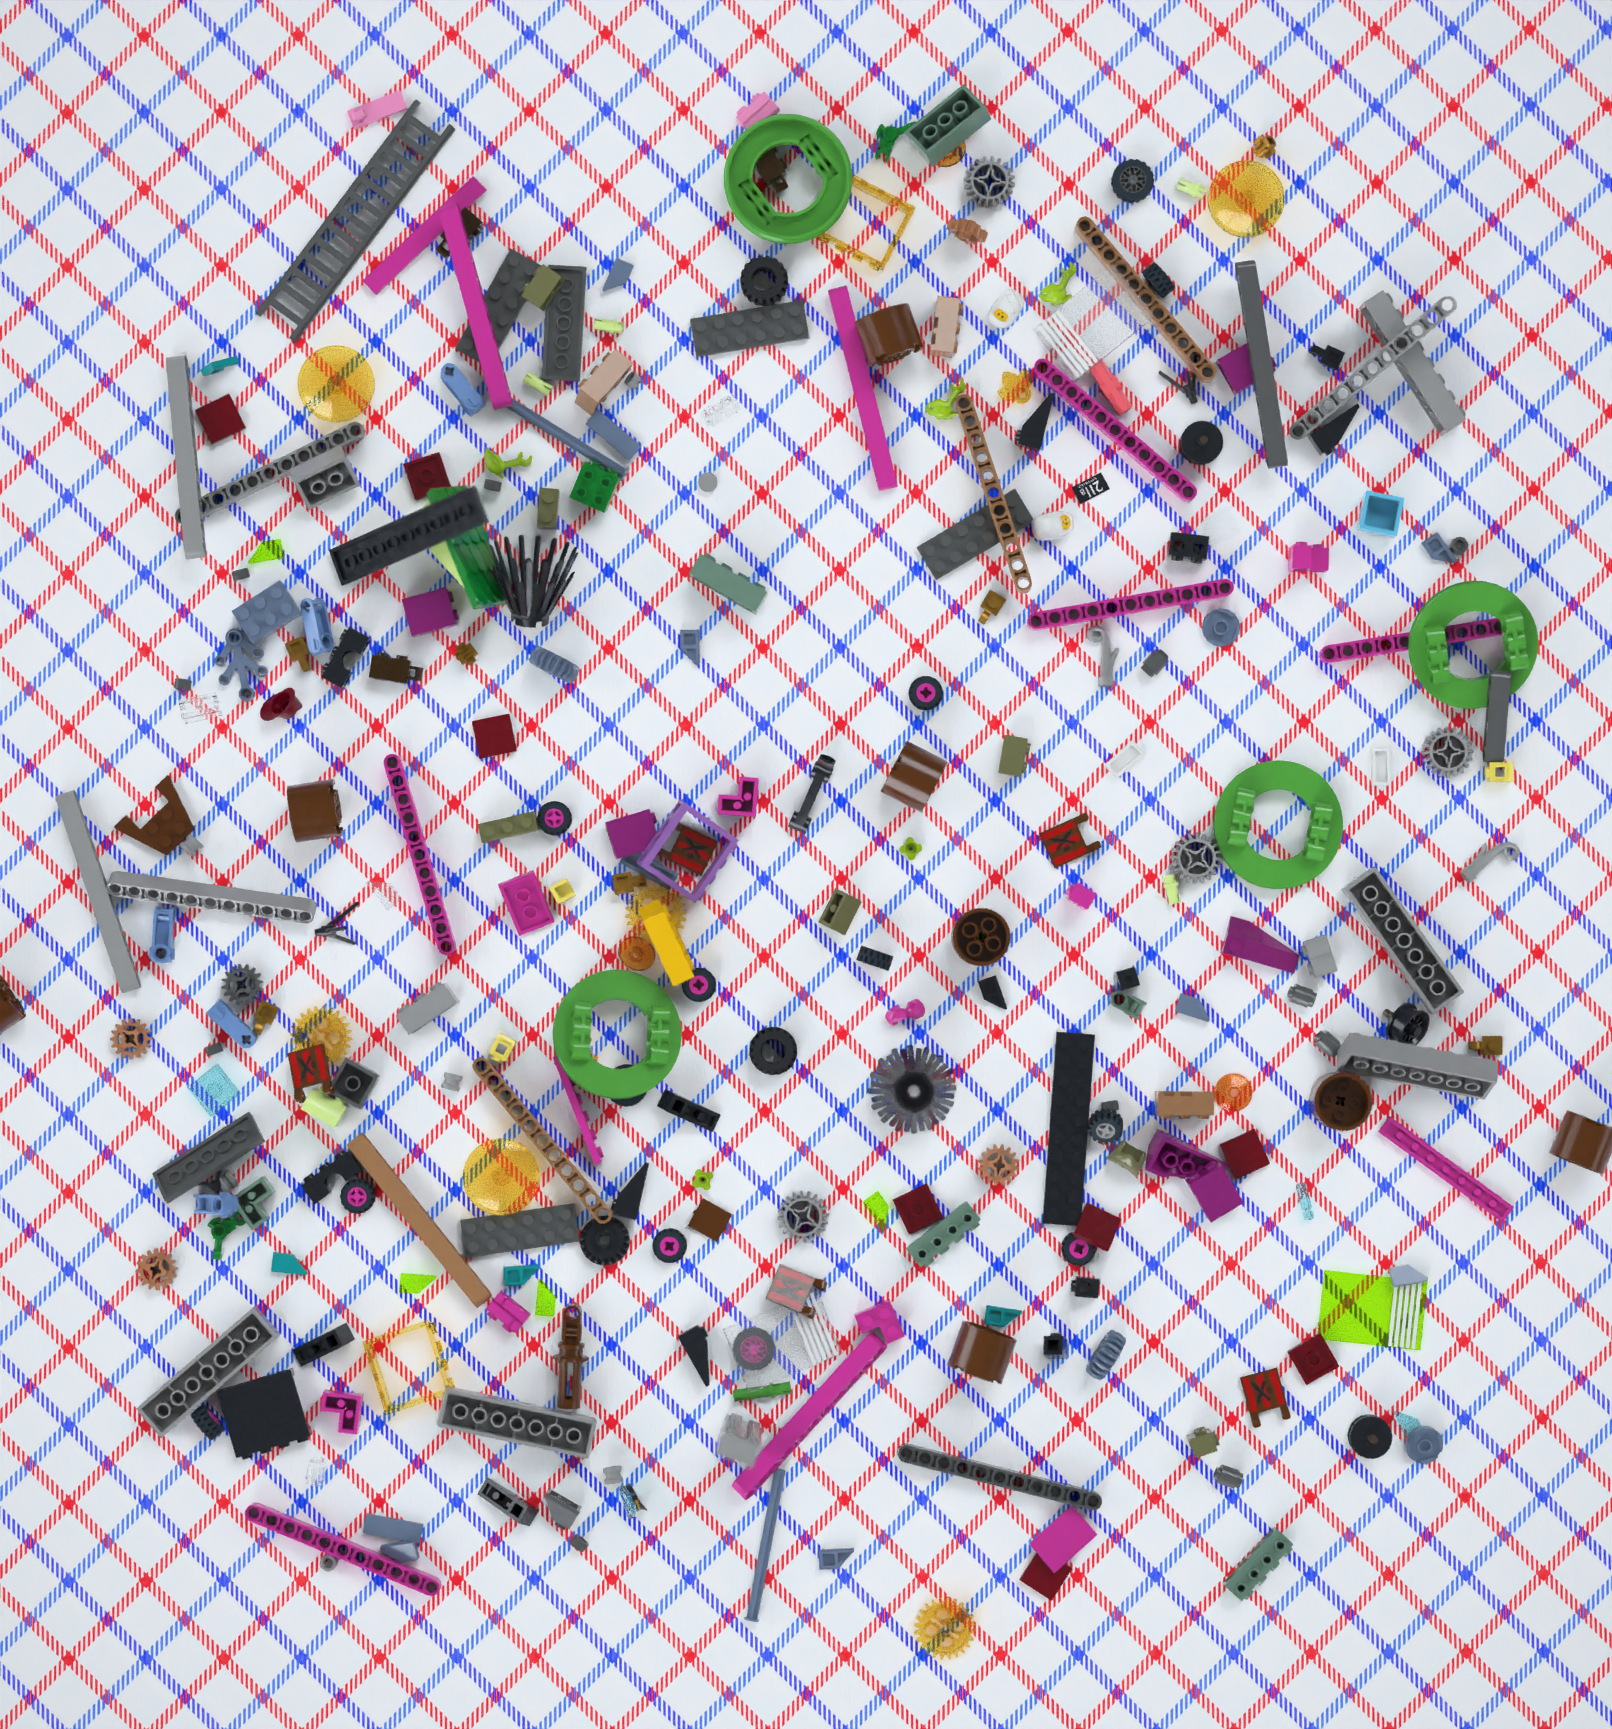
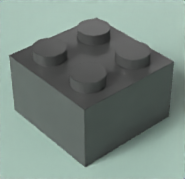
[332,1057,381,1110]

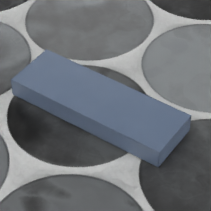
[585,409,642,461]
[620,852,679,890]
[363,1513,424,1544]

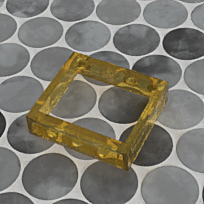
[818,174,916,271]
[362,1319,455,1415]

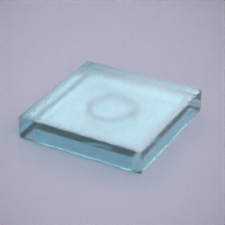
[187,1063,241,1117]

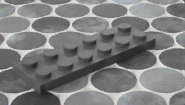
[455,248,542,363]
[542,265,587,382]
[690,300,809,358]
[916,489,1033,580]
[152,1112,265,1204]
[460,1203,580,1258]

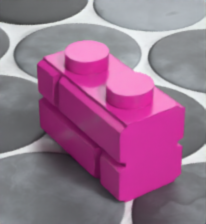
[1064,883,1096,910]
[486,1290,531,1333]

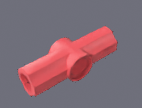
[1088,359,1133,416]

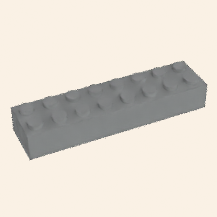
[1359,290,1466,436]
[1341,866,1464,1014]
[1337,1032,1498,1100]
[136,1306,281,1438]
[437,1385,597,1459]
[715,1413,762,1468]

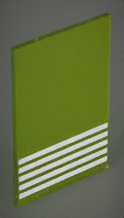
[1317,1270,1428,1350]

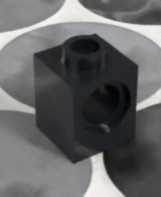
[1115,967,1140,991]
[1071,1276,1100,1299]

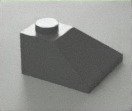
[544,1488,582,1530]

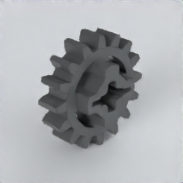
[221,964,264,1005]

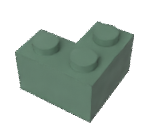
[235,1176,276,1230]

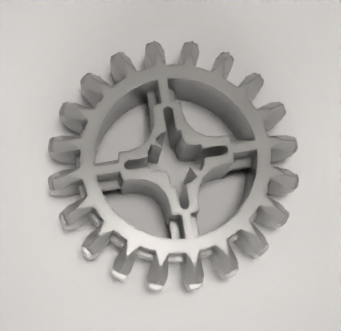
[963,156,1015,208]
[1421,726,1474,778]
[1170,832,1222,884]
[777,1190,829,1243]

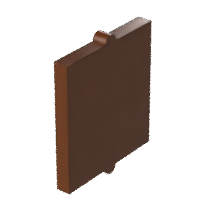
[688,1198,732,1242]

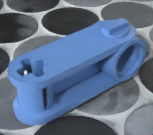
[441,363,486,417]
[300,598,334,655]
[149,906,175,963]
[206,999,257,1048]
[193,1192,239,1217]

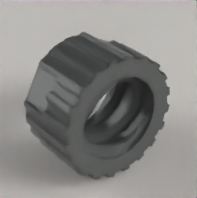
[483,479,502,492]
[1450,537,1469,554]
[231,568,250,581]
[174,678,192,691]
[205,1042,224,1057]
[1101,1100,1119,1111]
[570,1534,589,1552]

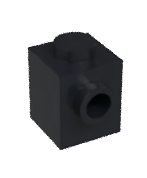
[1043,1333,1067,1359]

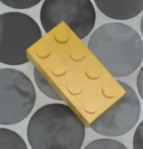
[638,899,695,986]

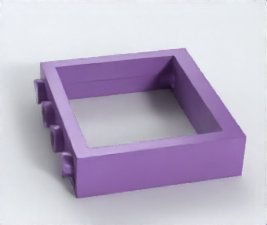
[636,799,738,903]

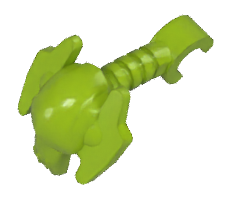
[1038,262,1077,306]
[925,379,966,420]
[484,447,532,479]

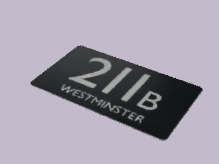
[1072,472,1110,504]

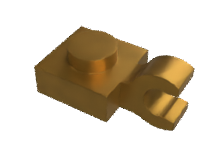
[978,590,1006,625]
[285,636,311,672]
[612,872,647,895]
[253,1000,280,1035]
[1468,1036,1503,1055]

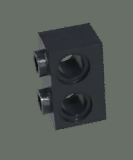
[1167,532,1209,564]

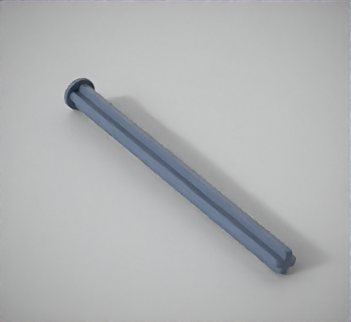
[506,398,630,482]
[744,1468,786,1622]

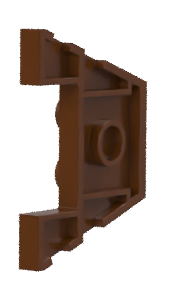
[114,775,195,856]

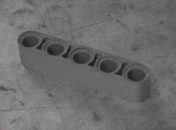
[1483,670,1511,762]

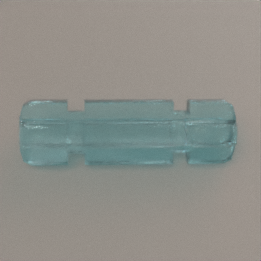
[1296,1183,1314,1220]

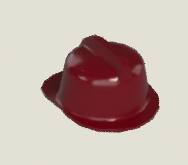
[260,688,303,721]

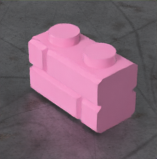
[736,92,780,130]

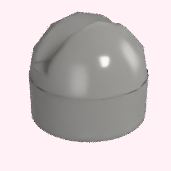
[625,371,642,389]

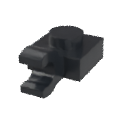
[1308,344,1345,371]

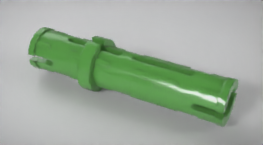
[733,1381,792,1402]

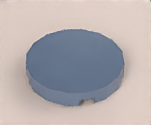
[1202,608,1240,647]
[1405,1426,1443,1464]

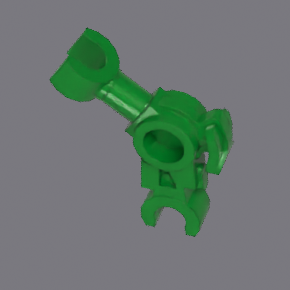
[875,121,916,163]
[207,1212,246,1260]

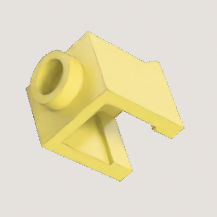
[1484,762,1514,782]
[549,878,576,904]
[489,1032,517,1063]

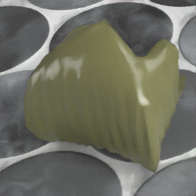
[1106,1140,1146,1177]

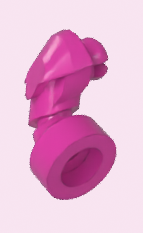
[885,999,925,1026]

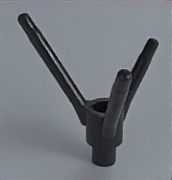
[1158,354,1198,404]
[314,902,359,945]
[198,1170,224,1193]

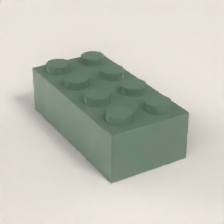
[904,84,991,167]
[689,553,768,615]

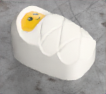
[988,289,1024,328]
[1031,511,1074,540]

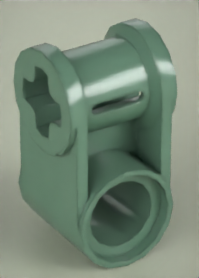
[1109,990,1147,1020]

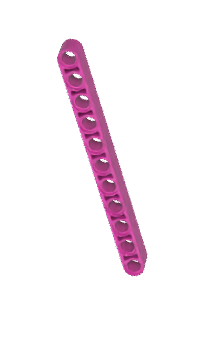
[438,203,513,410]
[828,285,898,491]
[1033,358,1197,502]
[1027,579,1234,631]
[1319,618,1502,664]
[383,754,456,955]
[732,1332,887,1500]
[245,1502,442,1596]

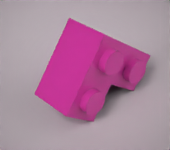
[1288,542,1329,573]
[717,777,759,817]
[854,1299,905,1344]
[321,1389,364,1435]

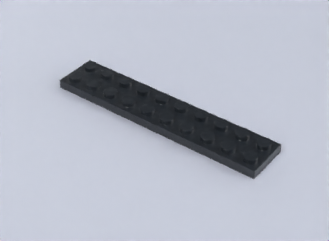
[329,485,489,586]
[1042,1032,1095,1226]

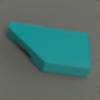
[200,356,239,376]
[271,1252,307,1275]
[503,1264,539,1286]
[984,1305,1022,1327]

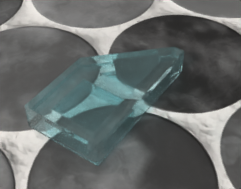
[1393,1410,1421,1438]

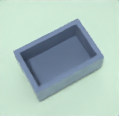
[232,580,302,645]

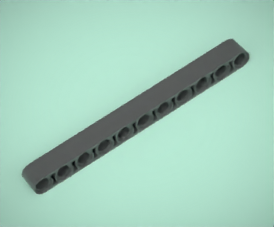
[1235,260,1288,469]
[897,1443,1102,1510]

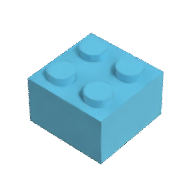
[1356,491,1404,538]

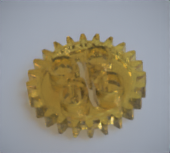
[625,883,687,945]
[290,1006,353,1066]
[914,1596,976,1660]

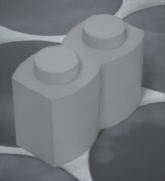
[1301,934,1338,978]

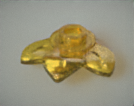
[997,368,1032,404]

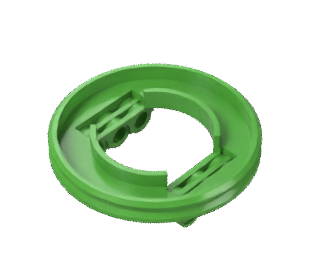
[724,114,852,244]
[1408,581,1538,709]
[1214,760,1343,889]
[552,970,682,1099]

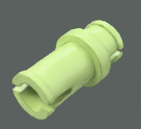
[1176,177,1207,199]
[593,318,624,335]
[522,371,553,396]
[1163,874,1181,905]

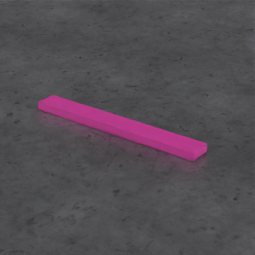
[362,176,487,295]
[1378,1116,1514,1223]

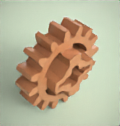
[946,218,988,244]
[110,1018,153,1060]
[978,1144,1020,1186]
[135,1248,178,1291]

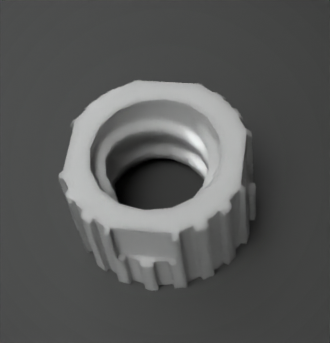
[320,1554,338,1572]

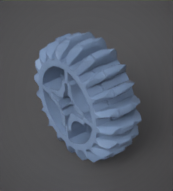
[529,646,580,683]
[1086,1330,1126,1380]

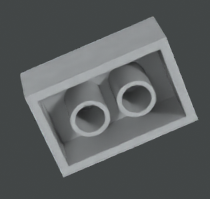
[289,445,361,510]
[396,982,460,1035]

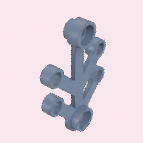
[214,628,268,702]

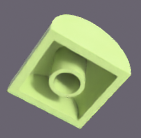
[301,1087,348,1127]

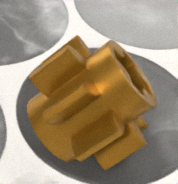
[1253,134,1276,159]
[454,642,478,666]

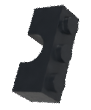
[321,627,371,689]
[301,1150,363,1204]

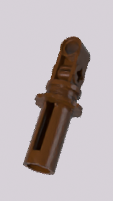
[552,1303,589,1409]

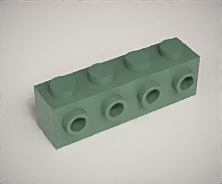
[906,1201,981,1267]
[1223,1526,1294,1602]

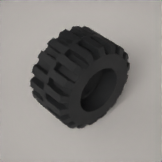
[740,255,788,306]
[749,1027,797,1075]

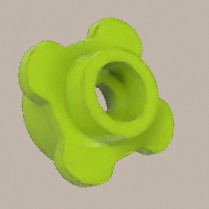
[899,837,922,860]
[692,1169,713,1190]

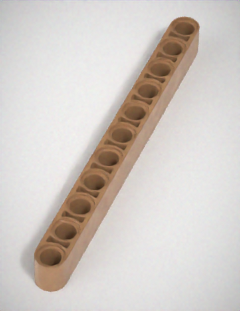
[1075,216,1217,383]
[955,394,1032,594]
[472,1057,612,1224]
[347,1132,492,1308]

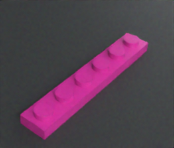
[553,1056,604,1165]

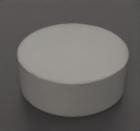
[698,472,717,492]

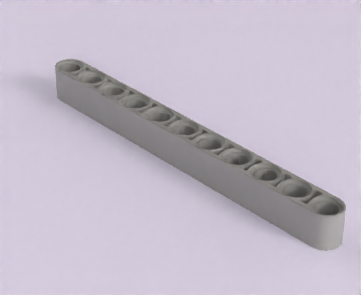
[1289,296,1457,440]
[166,355,207,560]
[174,421,366,524]
[55,790,141,993]
[106,871,317,924]

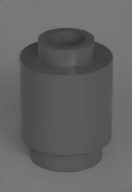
[1141,649,1169,678]
[1287,984,1317,1008]
[1314,1030,1341,1058]
[1213,1464,1243,1488]

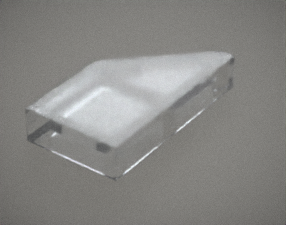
[366,881,403,910]

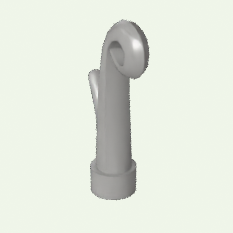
[1086,625,1119,687]
[1460,842,1520,883]

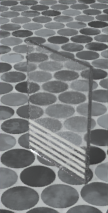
[1033,263,1155,383]
[723,1289,843,1394]

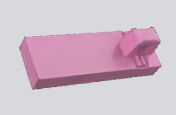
[347,90,407,130]

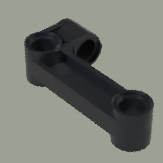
[788,754,836,834]

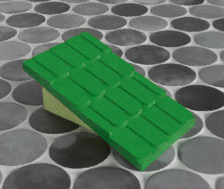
[422,485,506,610]

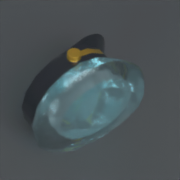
[619,1483,647,1519]

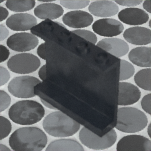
[217,1368,312,1460]

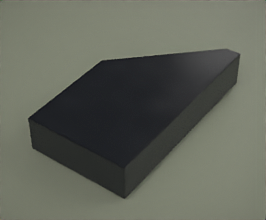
[977,975,1007,1010]

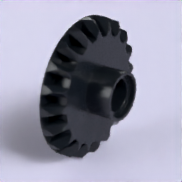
[580,1215,630,1266]

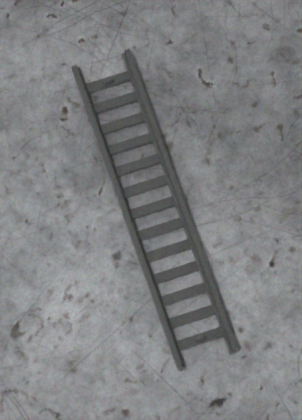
[256,99,456,343]

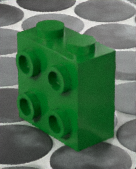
[569,460,622,513]

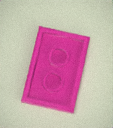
[498,870,555,936]
[1028,1505,1097,1573]

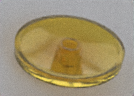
[1207,160,1285,238]
[298,345,375,423]
[463,1138,540,1216]

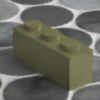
[478,811,540,843]

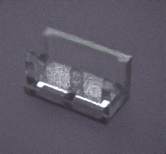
[178,692,223,724]

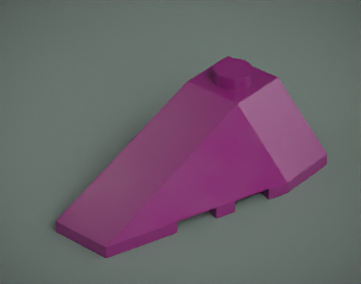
[1220,916,1299,973]
[1145,1129,1228,1179]

